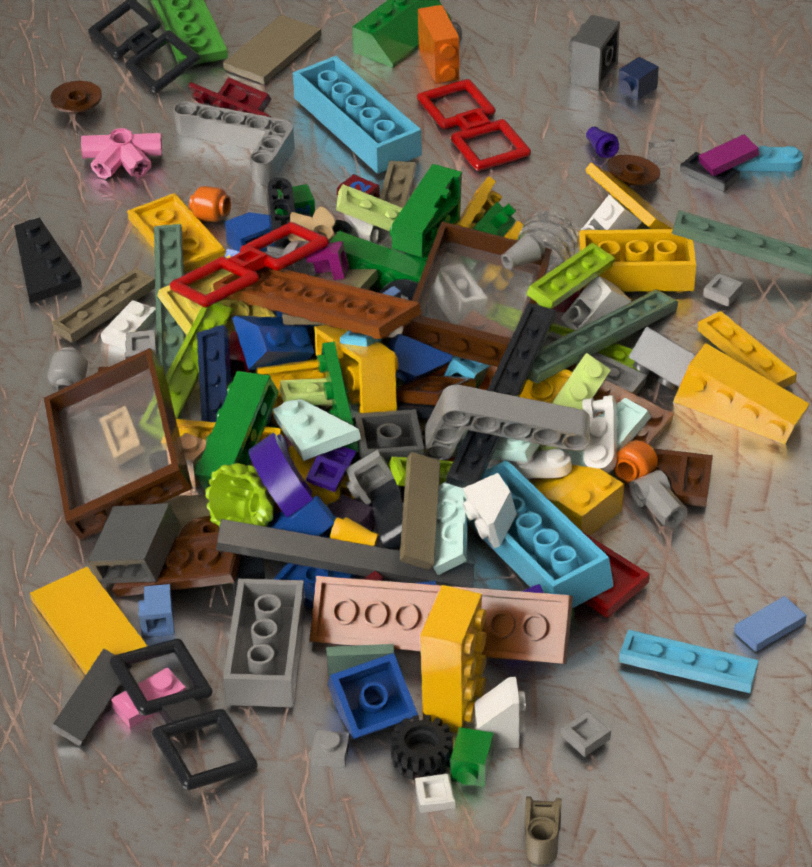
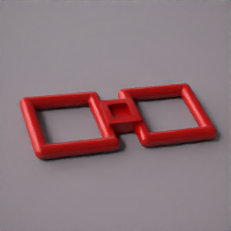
[417,79,531,172]
[170,222,329,308]

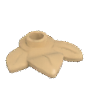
[286,206,335,242]

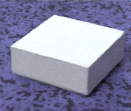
[415,773,455,813]

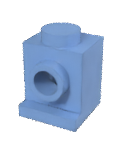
[138,584,175,638]

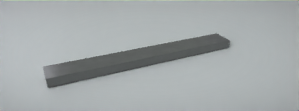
[216,519,475,588]

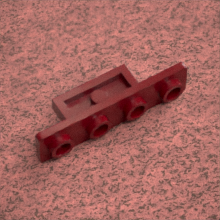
[188,77,272,117]

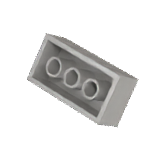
[223,579,306,707]

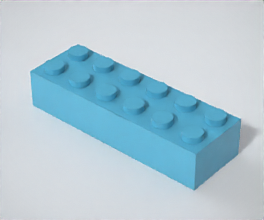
[293,56,422,174]
[467,460,614,608]

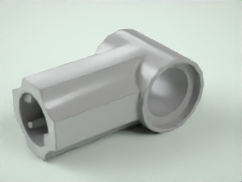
[629,470,687,529]

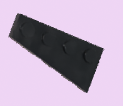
[14,217,82,304]

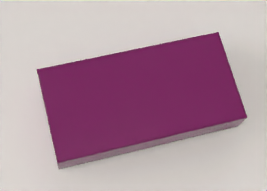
[699,134,759,177]

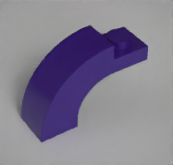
[248,433,313,517]

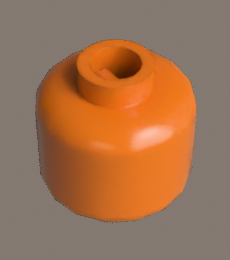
[189,186,231,223]
[613,440,658,485]

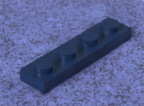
[197,325,231,422]

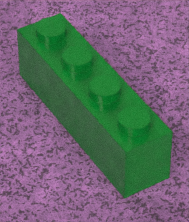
[329,231,442,302]
[195,371,279,490]

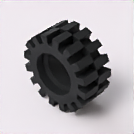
[391,715,453,780]

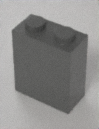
[88,503,181,584]

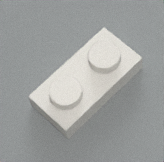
[101,300,156,350]

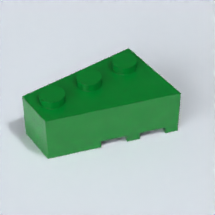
[390,164,462,257]

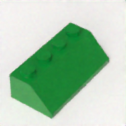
[352,0,452,68]

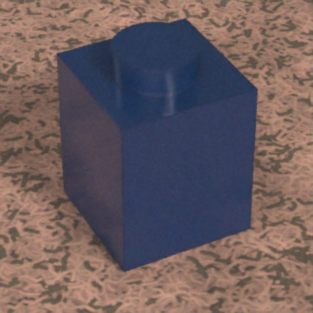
[618,57,659,101]

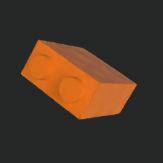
[418,5,460,84]

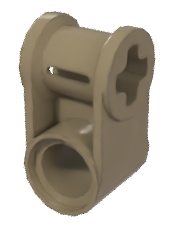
[525,796,562,865]

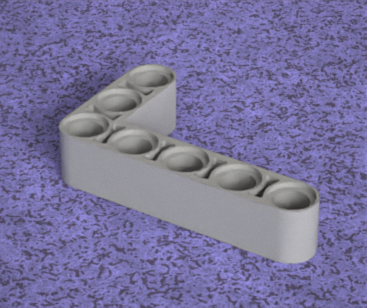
[173,102,295,185]
[424,385,590,460]

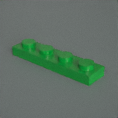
[317,341,359,465]

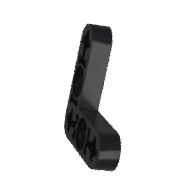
[266,177,352,248]

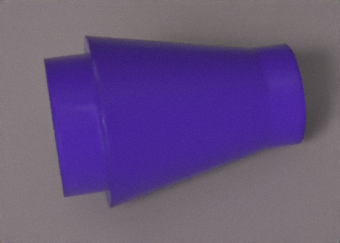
[586,126,619,158]

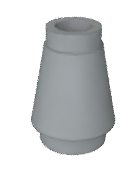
[501,234,545,270]

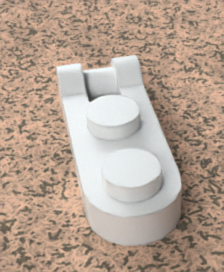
[582,395,617,473]
[487,449,572,479]

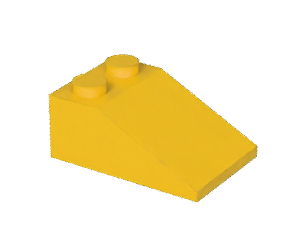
[528,464,624,536]

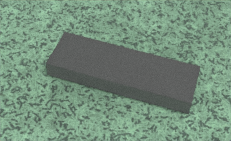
[51,648,132,746]

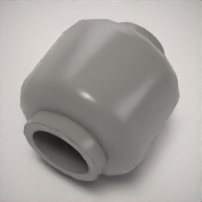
[47,347,88,391]

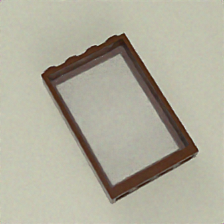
[402,222,552,367]
[44,348,193,541]

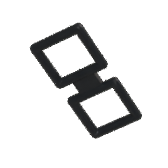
[88,0,200,93]
[110,638,258,791]

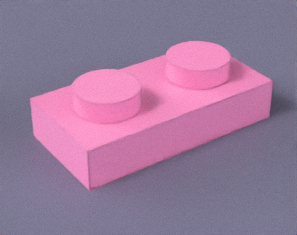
[111,667,186,728]

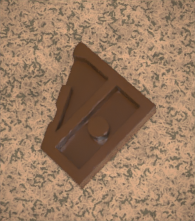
[654,448,713,507]

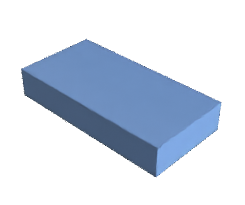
[734,596,807,652]

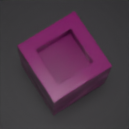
[305,241,349,280]

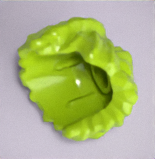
[205,463,276,527]

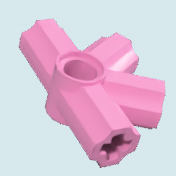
[81,128,162,179]

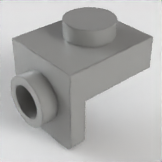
[125,330,157,359]
[346,450,394,506]

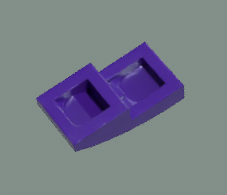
[306,446,356,493]

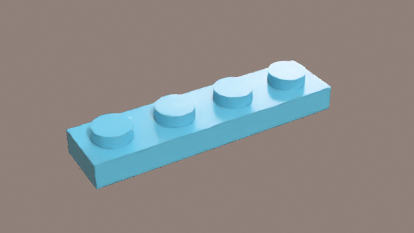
[619,630,759,693]

